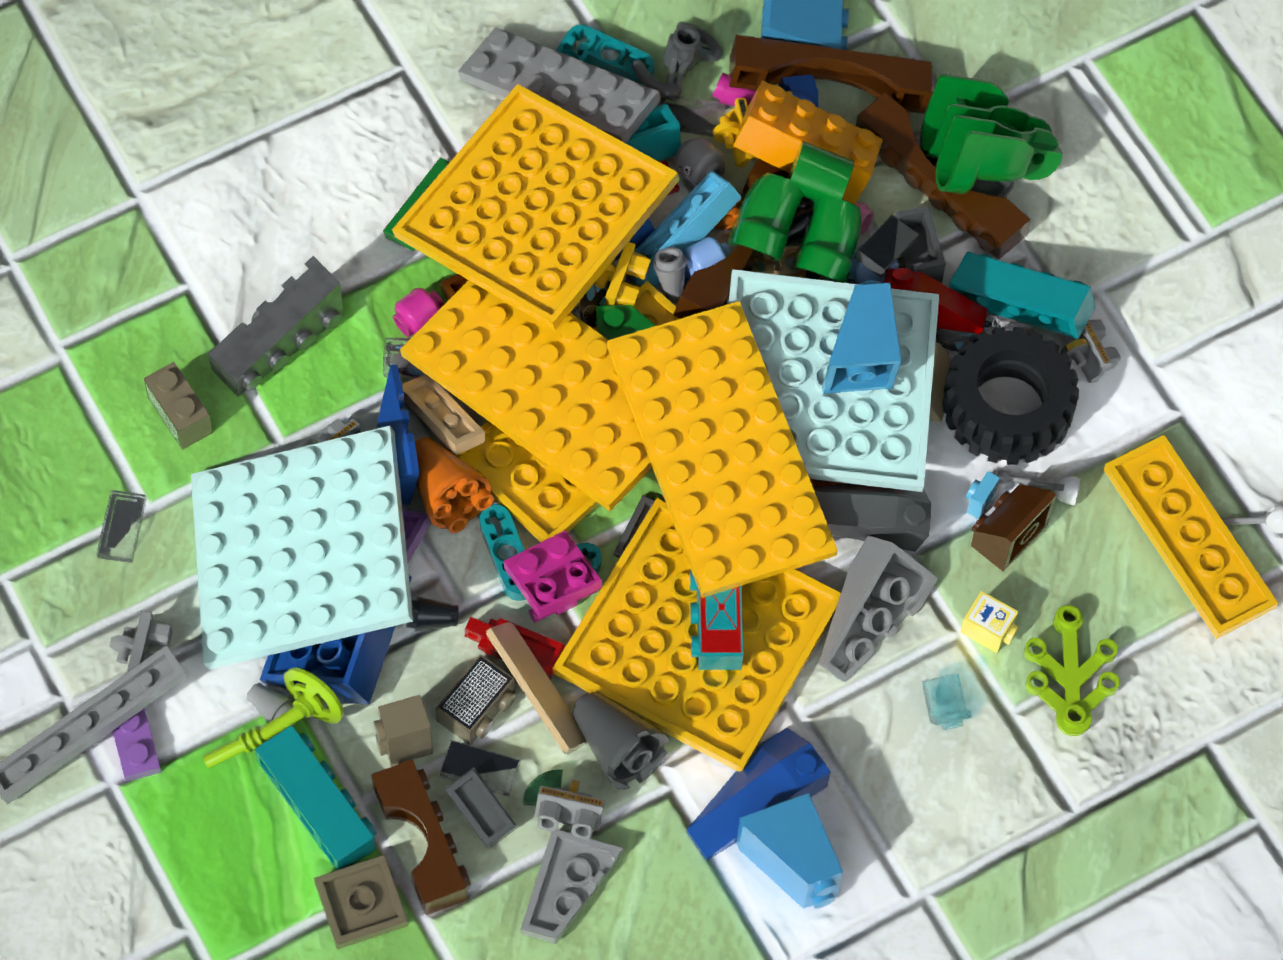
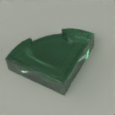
[523,769,563,806]

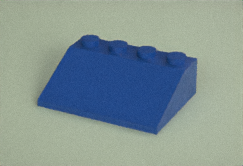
[259,575,412,704]

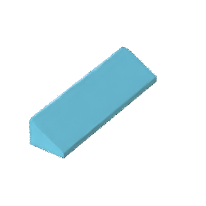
[627,170,741,288]

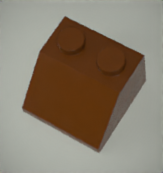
[971,484,1057,572]

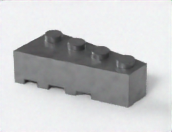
[208,256,344,397]

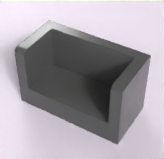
[895,206,946,283]

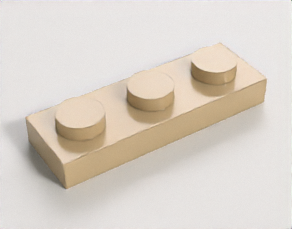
[402,374,485,456]

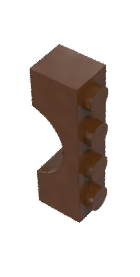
[371,759,471,916]

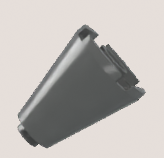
[573,692,669,790]

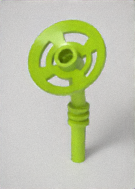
[203,668,344,768]

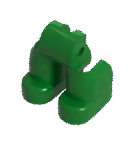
[920,74,1062,194]
[727,141,862,283]

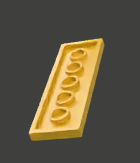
[1103,435,1278,639]

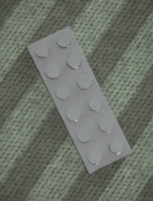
[458,27,661,143]

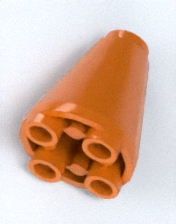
[415,437,494,533]

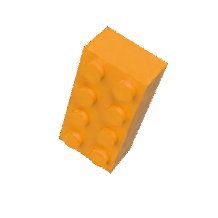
[733,80,883,204]

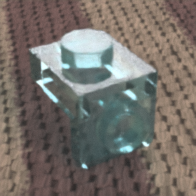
[921,673,972,730]

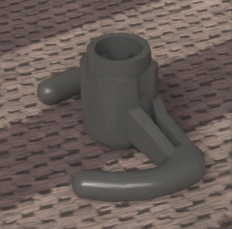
[632,21,723,99]

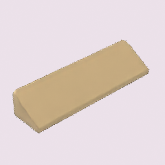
[486,622,587,755]

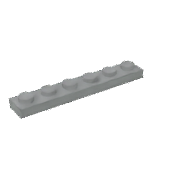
[0,645,189,805]

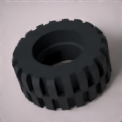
[942,327,1079,465]

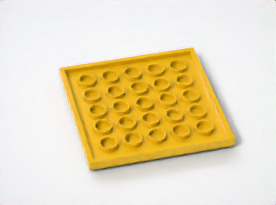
[392,84,680,330]
[552,498,841,771]

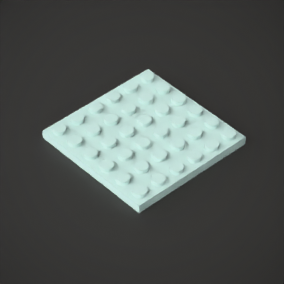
[728,269,939,492]
[191,426,413,669]

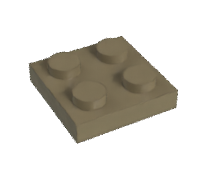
[314,855,408,950]

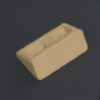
[929,342,952,422]

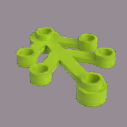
[1024,605,1120,736]

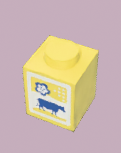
[960,591,1019,653]

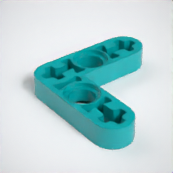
[556,24,655,85]
[479,504,602,601]

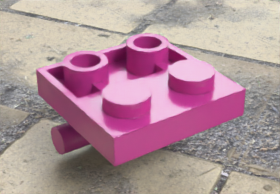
[504,530,602,623]

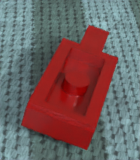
[464,617,565,680]

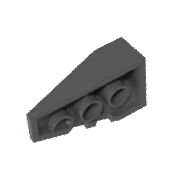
[813,483,931,552]

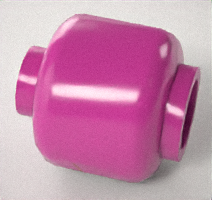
[392,288,444,338]

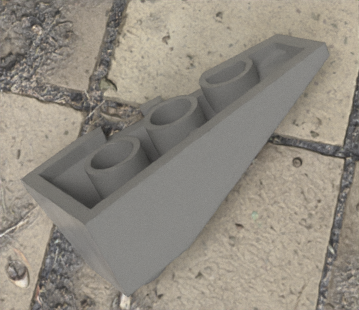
[818,536,938,682]

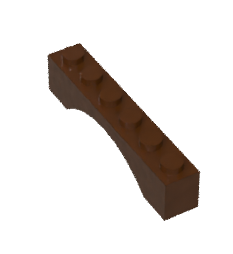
[729,35,932,114]
[856,92,1031,260]
[673,158,789,319]

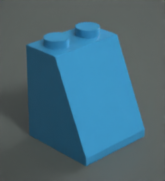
[761,0,849,50]
[822,280,901,394]
[736,793,843,909]

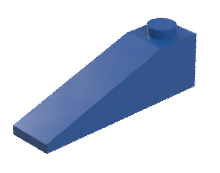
[375,365,419,505]
[686,728,831,861]

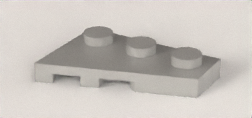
[520,829,623,944]

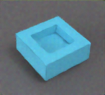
[966,471,1000,519]

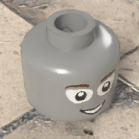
[676,137,726,186]

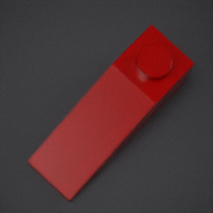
[884,268,988,334]

